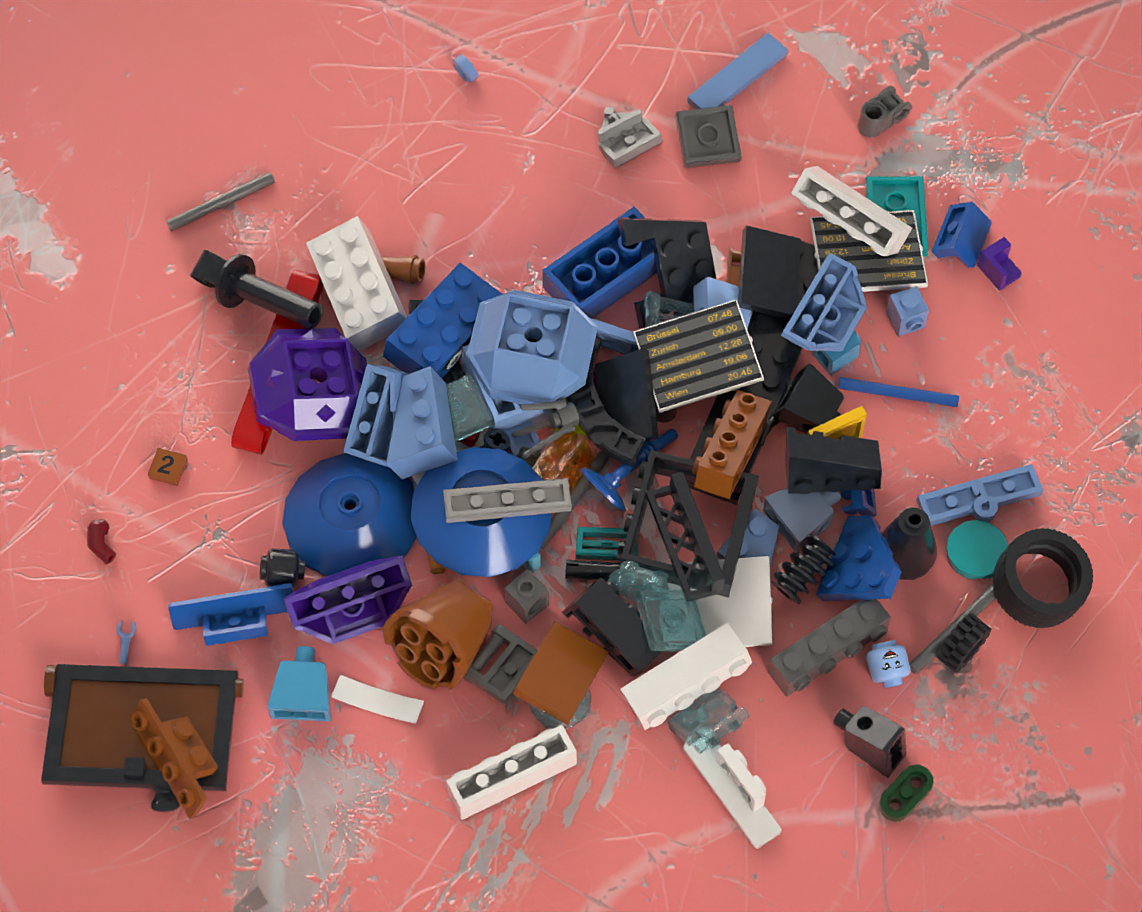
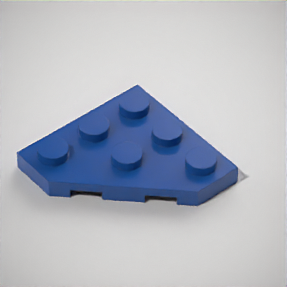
[816,515,902,601]

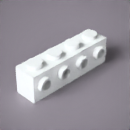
[791,166,912,256]
[620,622,752,730]
[446,725,577,820]

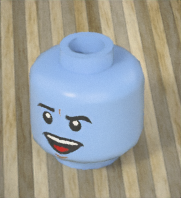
[866,640,911,688]

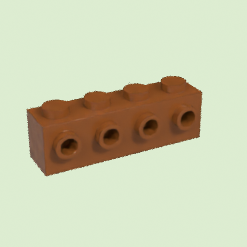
[692,390,772,499]

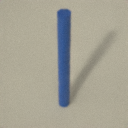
[838,377,959,407]

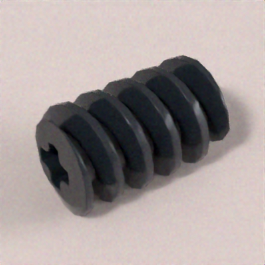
[772,534,837,604]

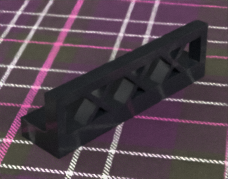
[646,471,725,603]

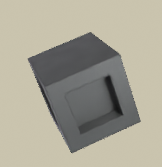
[504,569,549,624]

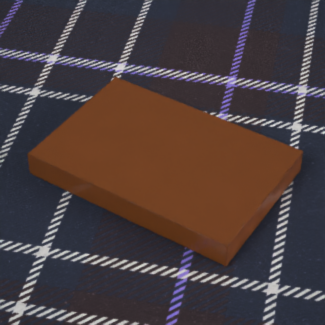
[512,621,609,725]

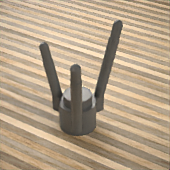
[512,399,579,458]

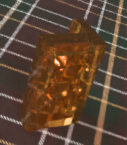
[532,431,595,492]

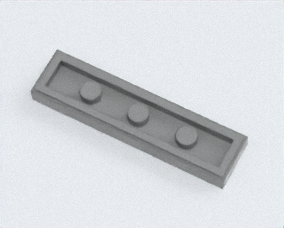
[443,478,572,523]

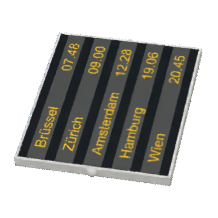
[810,210,928,292]
[633,299,764,413]

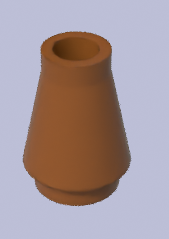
[382,255,426,284]

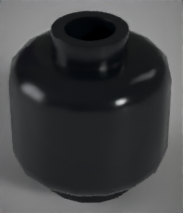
[259,548,305,589]

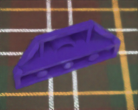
[283,555,412,644]

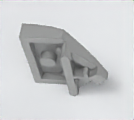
[598,107,663,168]

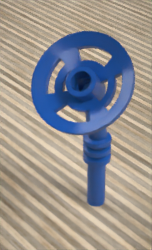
[580,429,678,513]

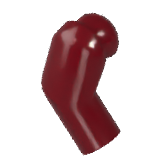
[87,519,116,564]

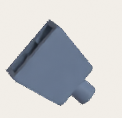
[763,488,841,553]

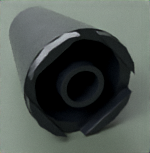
[881,507,937,580]

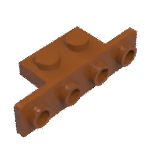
[130,698,218,818]

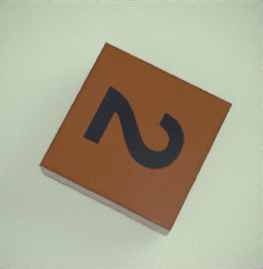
[148,448,188,486]

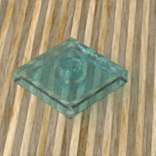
[446,374,495,442]
[635,590,706,651]

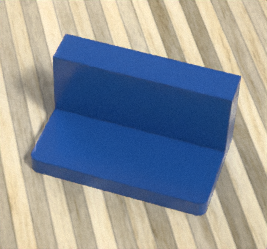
[931,201,992,268]

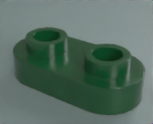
[879,765,934,822]

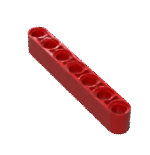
[231,269,324,455]

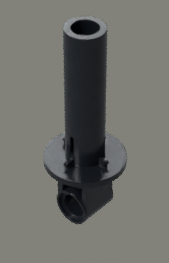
[190,250,323,329]

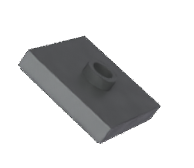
[675,105,742,168]

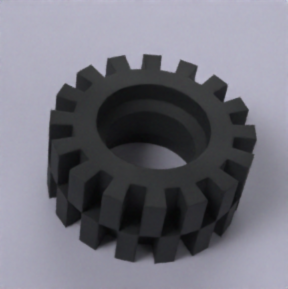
[936,613,992,673]

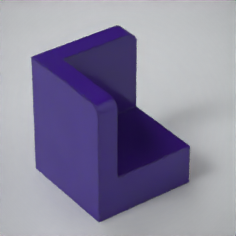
[977,237,1022,291]

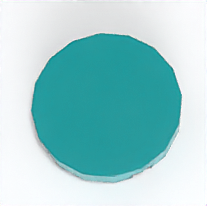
[946,520,1008,580]

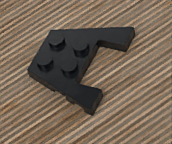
[617,217,716,329]

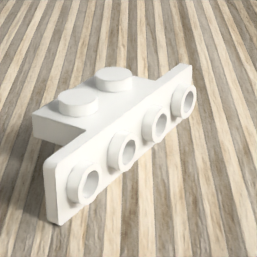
[683,730,781,849]

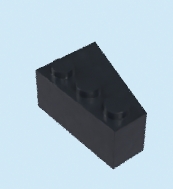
[785,427,882,494]
[561,577,666,676]

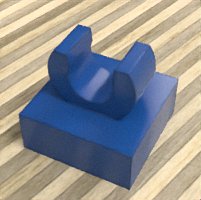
[841,489,877,517]

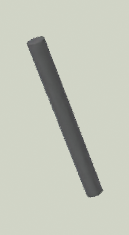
[166,172,275,231]
[540,450,610,549]
[909,584,996,674]

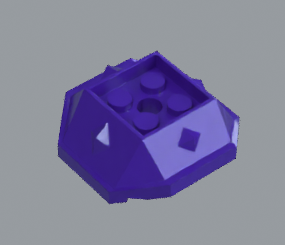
[248,328,367,441]

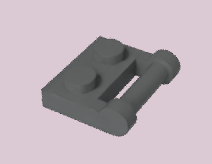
[464,624,537,705]

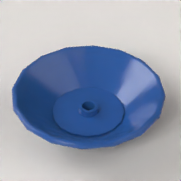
[411,447,551,577]
[282,453,417,576]

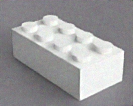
[306,216,407,351]

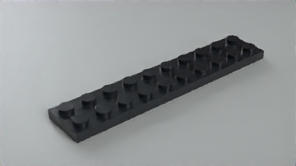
[687,241,819,505]

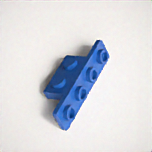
[168,583,294,646]

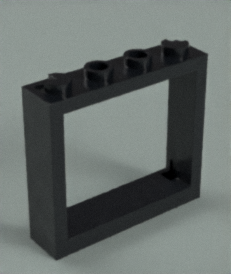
[616,450,759,598]

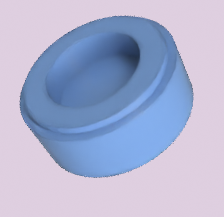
[453,54,478,83]

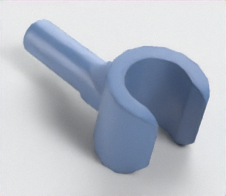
[117,620,137,664]

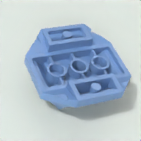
[467,290,598,410]

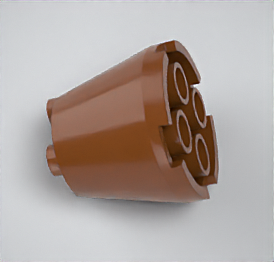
[383,579,492,690]

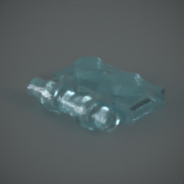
[667,688,750,754]

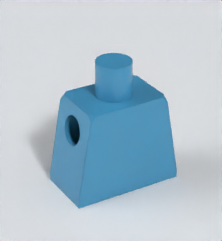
[268,646,331,721]

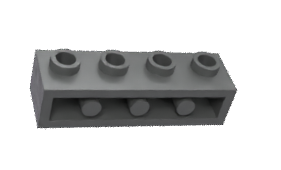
[768,599,891,697]

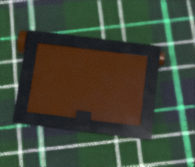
[41,664,244,791]

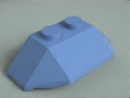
[781,252,867,351]

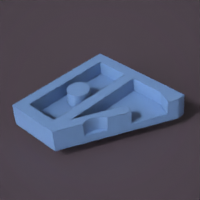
[717,508,779,567]

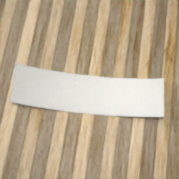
[331,675,424,724]

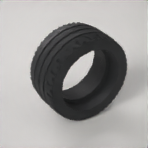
[992,528,1093,628]

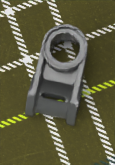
[858,86,912,138]

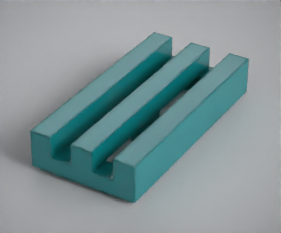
[576,527,638,561]

